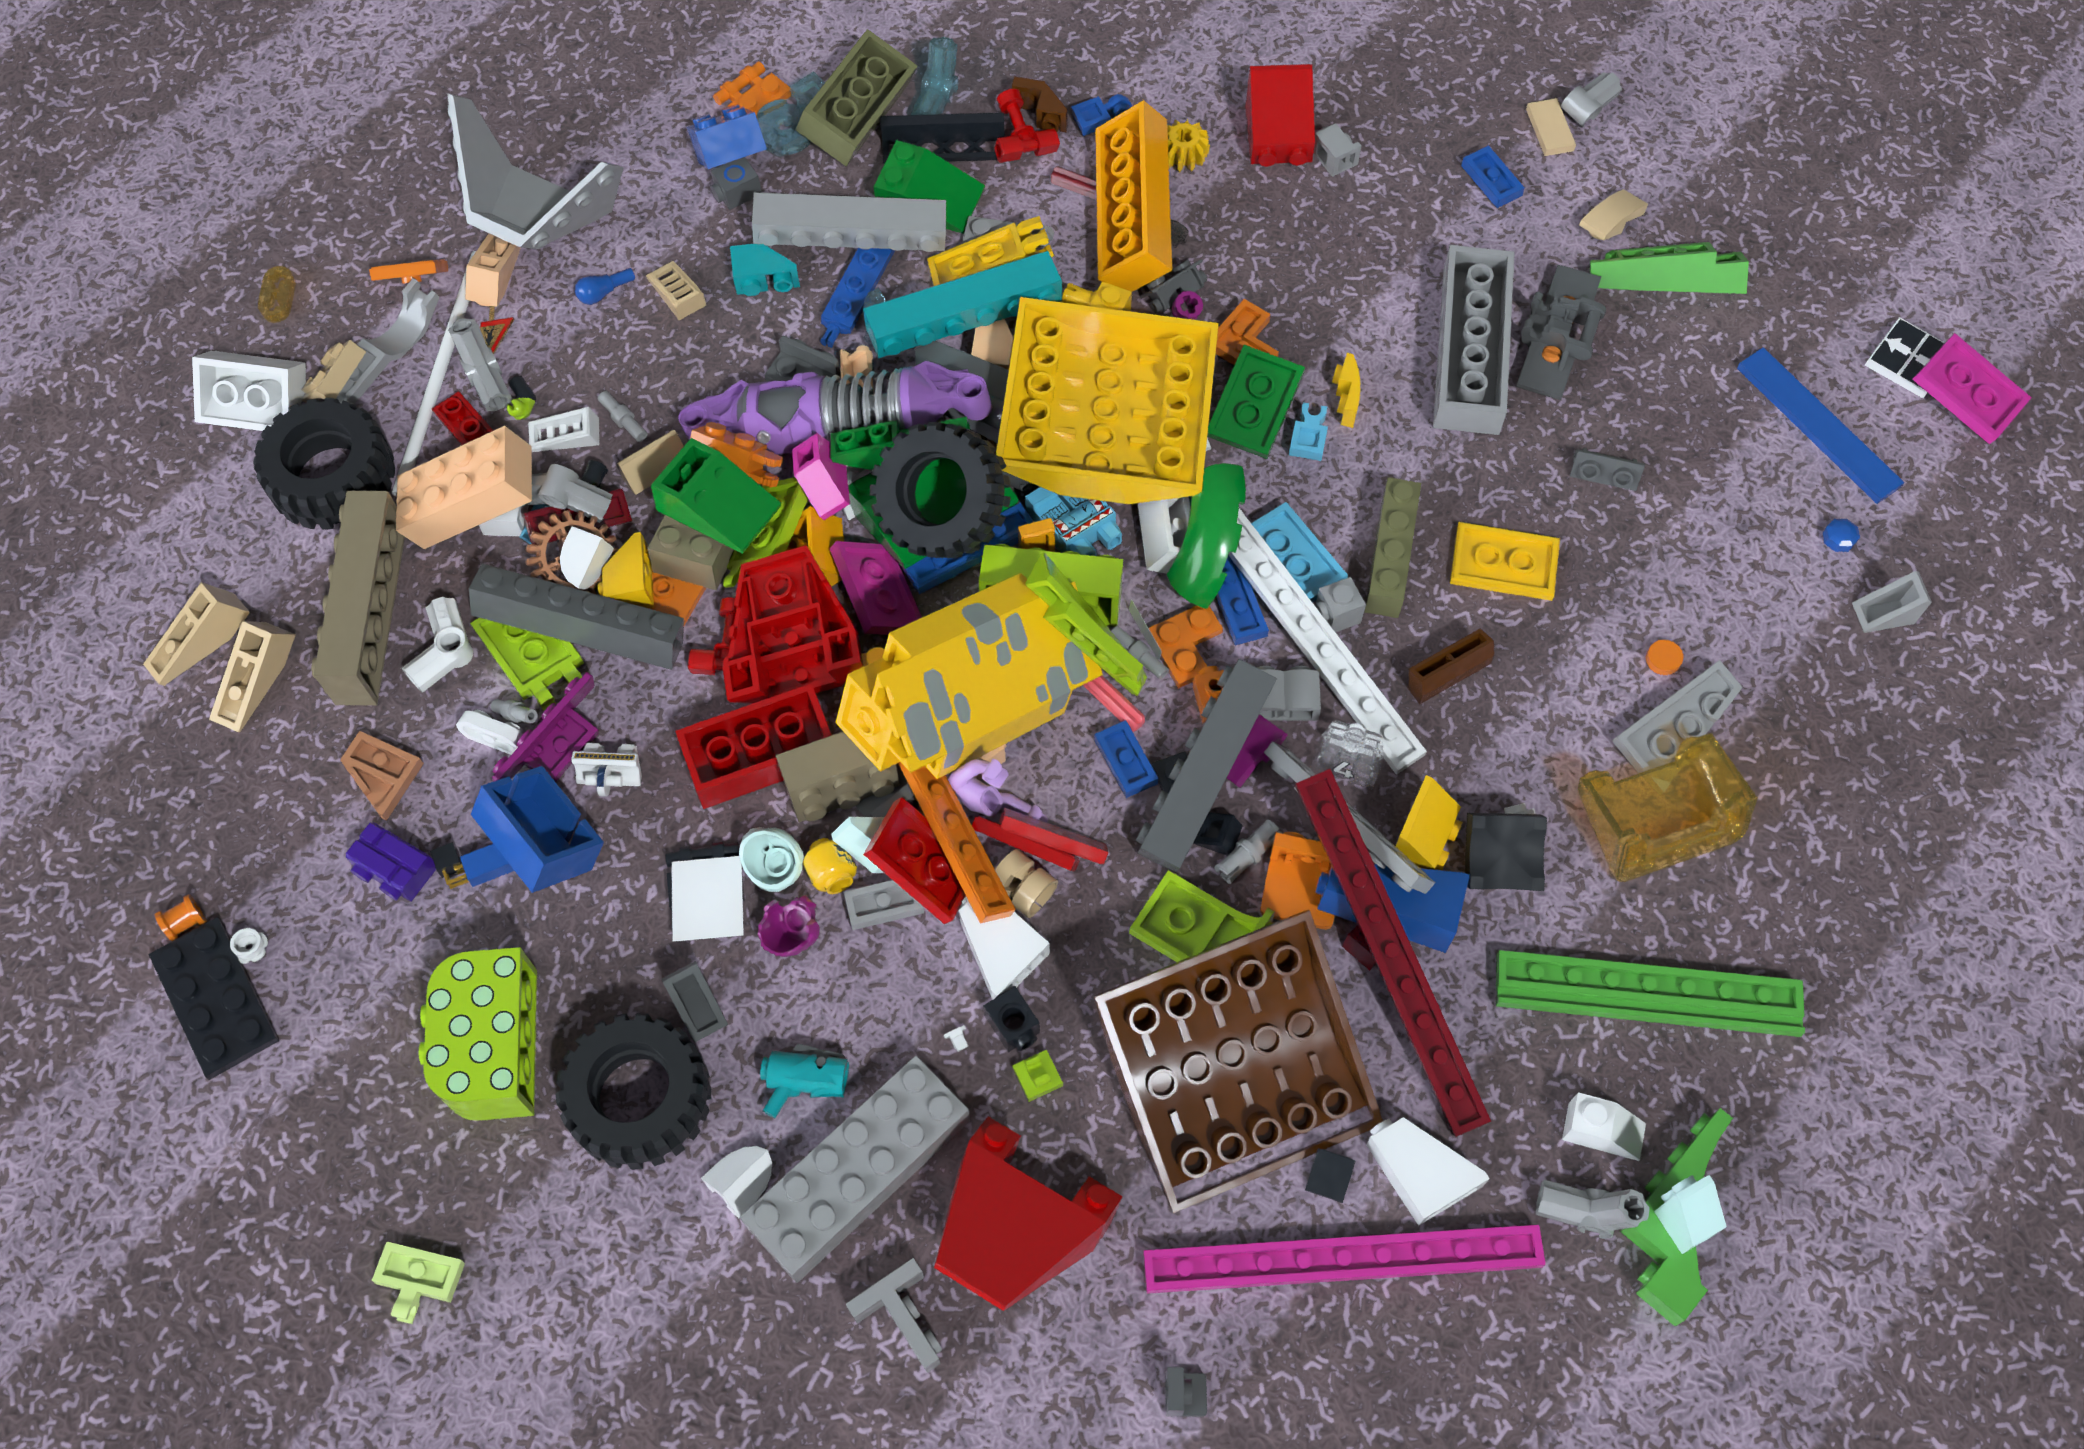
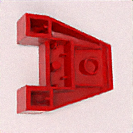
[934,1116,1123,1311]

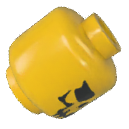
[803,838,857,894]

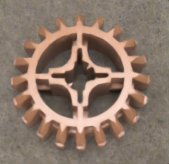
[525,510,619,594]

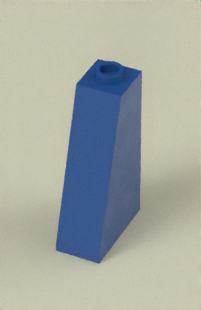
[1315,864,1470,953]

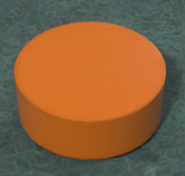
[1646,640,1684,675]

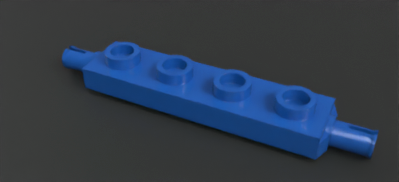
[820,248,895,348]

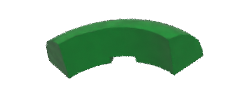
[1167,463,1246,609]

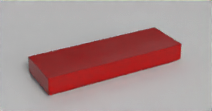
[1000,808,1109,865]
[972,816,1080,872]

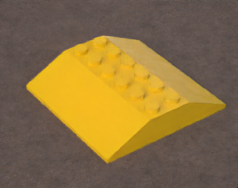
[996,297,1219,504]

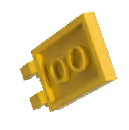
[927,216,1054,286]

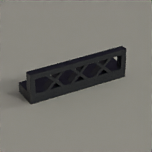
[881,112,1005,164]

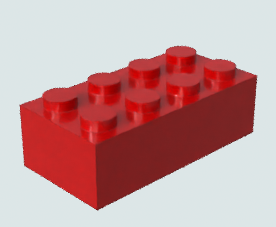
[675,683,832,809]

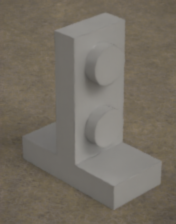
[846,1258,942,1373]

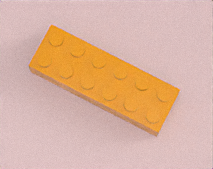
[1096,100,1172,292]

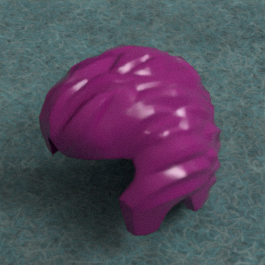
[758,895,820,957]

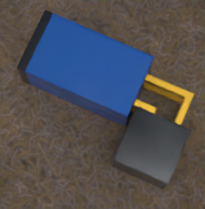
[430,842,514,889]

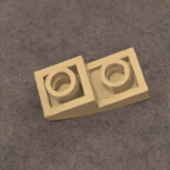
[1579,189,1648,240]

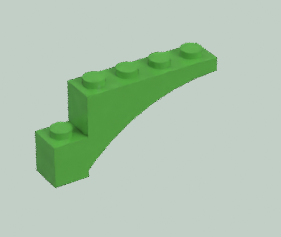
[1620,1108,1733,1326]

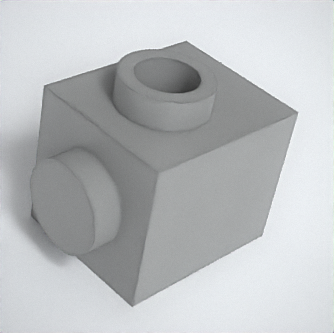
[1314,577,1366,633]

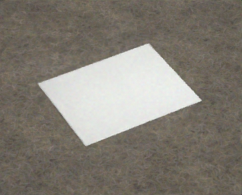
[672,856,744,941]

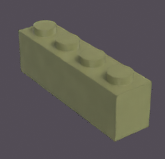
[1364,477,1421,618]

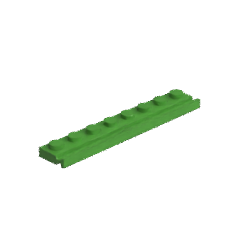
[1496,950,1805,1037]

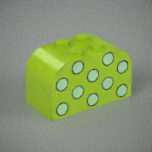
[419,947,537,1121]

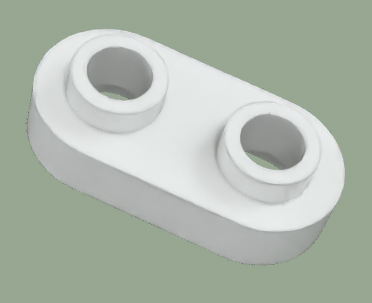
[456,710,524,755]

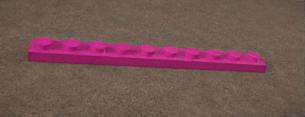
[1143,1225,1546,1294]

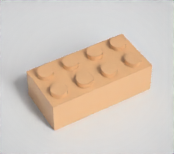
[396,426,532,549]

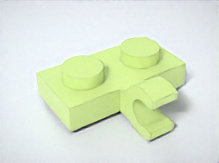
[372,1242,465,1324]

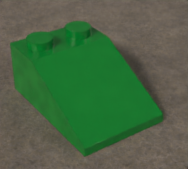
[874,140,985,234]

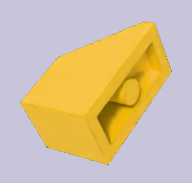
[598,532,654,608]

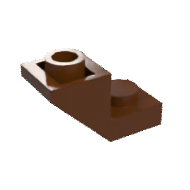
[1012,76,1068,133]

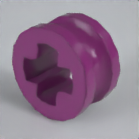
[1171,291,1203,320]

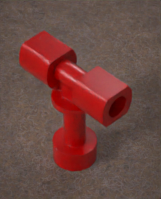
[994,88,1060,163]
[688,597,736,675]

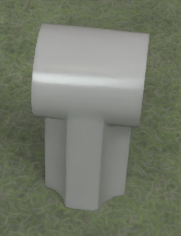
[1561,72,1622,128]

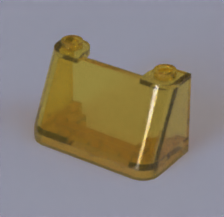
[1578,733,1758,882]

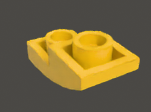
[1332,353,1360,428]

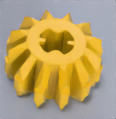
[1167,119,1210,173]

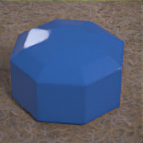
[1823,519,1860,552]

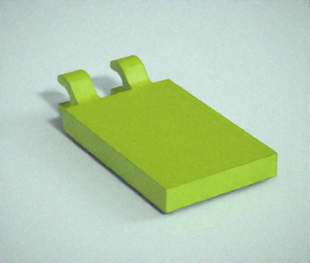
[723,477,808,588]
[470,618,584,711]

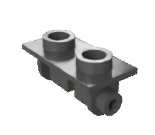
[1140,259,1207,313]
[1570,448,1645,491]

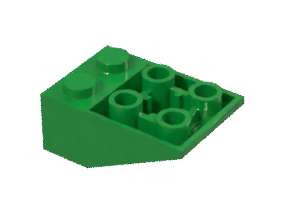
[651,438,781,554]

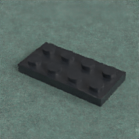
[148,917,279,1080]

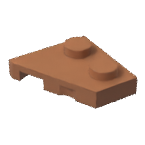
[340,731,424,821]

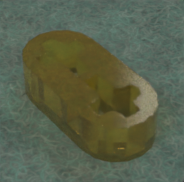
[258,266,296,323]

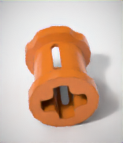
[154,894,207,941]

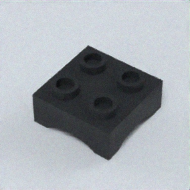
[1465,813,1547,891]

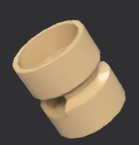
[995,849,1058,918]

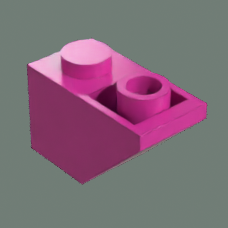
[792,433,850,520]

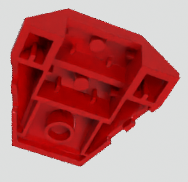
[723,545,863,703]

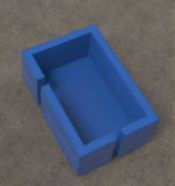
[471,766,604,893]

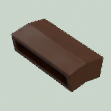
[1407,628,1494,704]

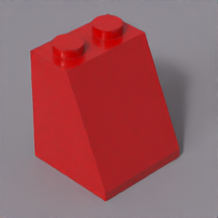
[1245,64,1315,167]

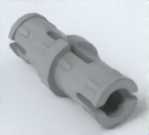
[1214,820,1282,884]

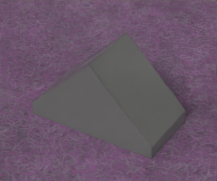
[661,961,728,1043]

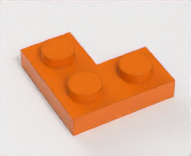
[1216,299,1279,366]
[1149,606,1223,689]

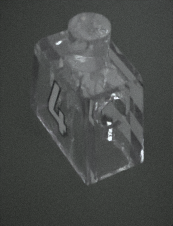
[1309,720,1384,791]

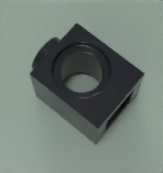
[983,986,1040,1052]

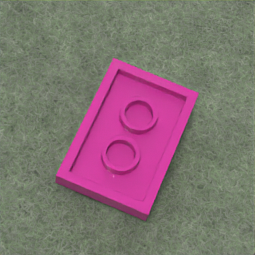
[1913,333,2032,445]
[829,541,922,635]

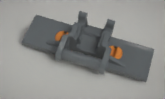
[1516,265,1606,400]

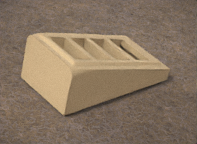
[646,261,706,320]

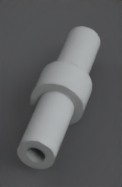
[598,391,648,442]
[1111,626,1169,680]
[491,699,538,723]

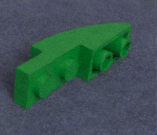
[831,416,970,470]

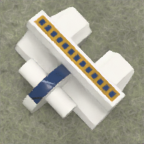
[571,743,642,796]

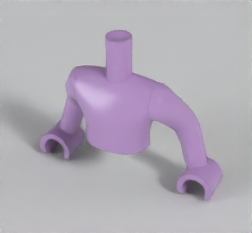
[946,759,1048,823]

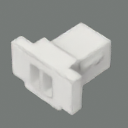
[944,1025,968,1052]

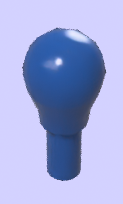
[575,268,635,305]

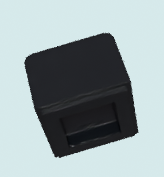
[1193,812,1243,856]
[1305,1148,1356,1203]

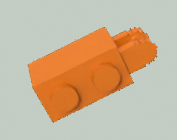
[690,422,783,487]

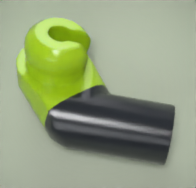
[507,375,536,420]

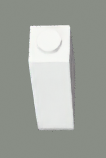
[959,897,1050,1000]
[1366,1117,1490,1226]

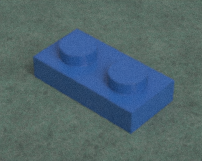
[1461,146,1525,208]
[1094,720,1158,798]

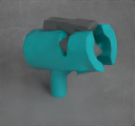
[760,1044,850,1119]

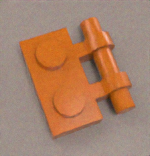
[713,61,793,121]

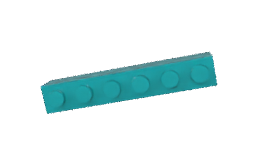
[863,251,1062,359]

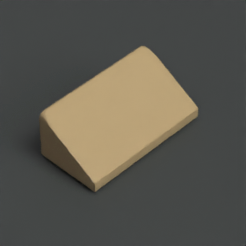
[617,430,684,495]

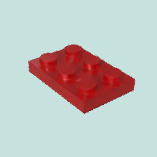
[863,797,966,924]

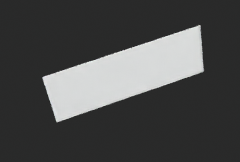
[1129,599,1162,660]

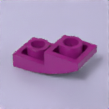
[1226,715,1288,788]

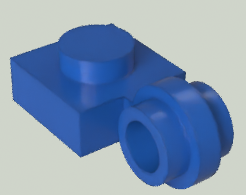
[1071,94,1132,136]

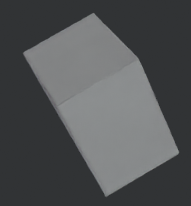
[1852,571,1932,633]

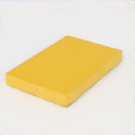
[1450,522,1560,601]

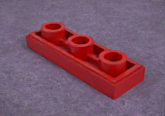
[432,391,494,445]

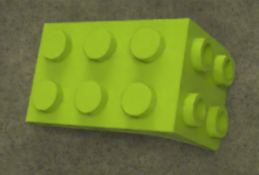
[1129,870,1275,962]

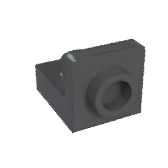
[1165,1367,1207,1417]

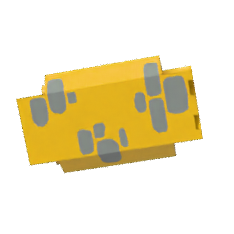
[835,573,1103,779]

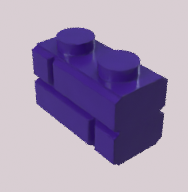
[345,822,436,902]

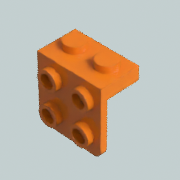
[1260,832,1335,930]

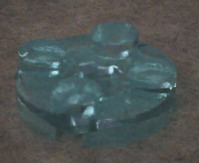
[757,99,811,157]

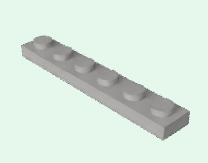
[1264,741,1435,894]

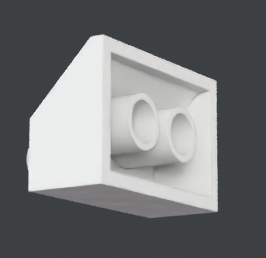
[192,351,306,431]

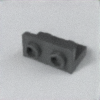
[764,336,841,381]

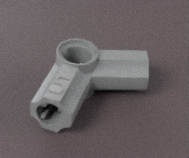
[448,318,512,411]
[528,464,613,523]
[1535,1180,1650,1239]

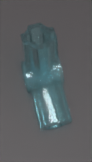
[911,37,959,115]

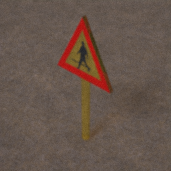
[480,306,515,354]

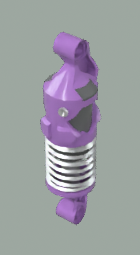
[678,361,993,455]

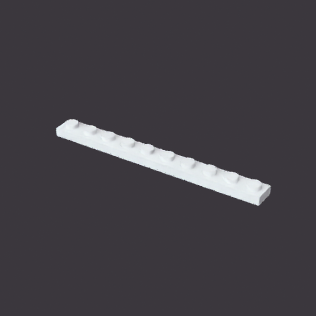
[1229,508,1427,775]

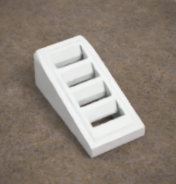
[528,407,599,452]

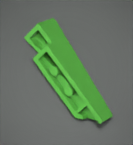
[1590,242,1749,294]

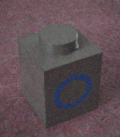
[710,157,762,210]

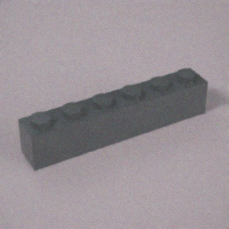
[469,563,684,670]
[1136,659,1277,873]

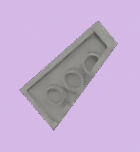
[1612,660,1743,796]

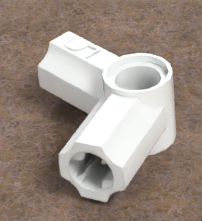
[402,597,473,693]

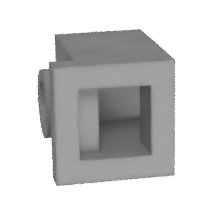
[1314,123,1362,177]

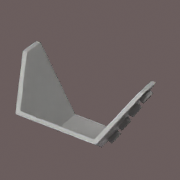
[447,93,624,249]

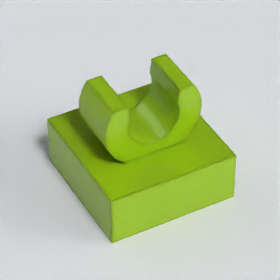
[1012,1050,1063,1102]

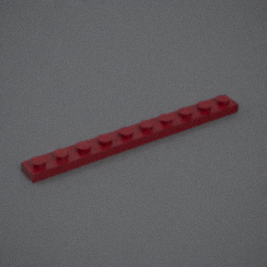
[1295,769,1491,1137]

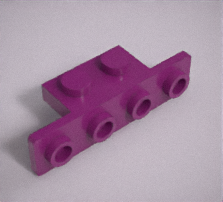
[492,672,599,782]

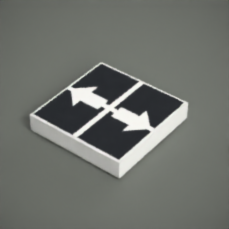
[1865,317,1945,398]

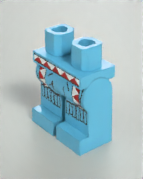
[1025,487,1122,556]

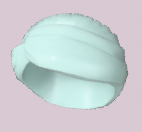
[739,827,804,892]

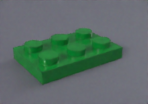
[1207,345,1305,459]

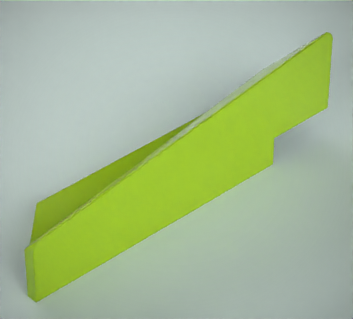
[1025,553,1147,696]

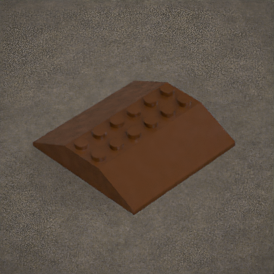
[1094,910,1383,1214]

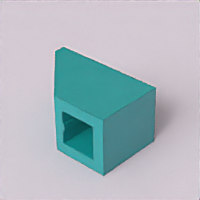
[730,244,800,296]

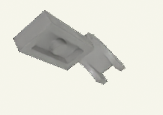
[336,278,439,404]

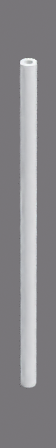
[392,251,476,496]

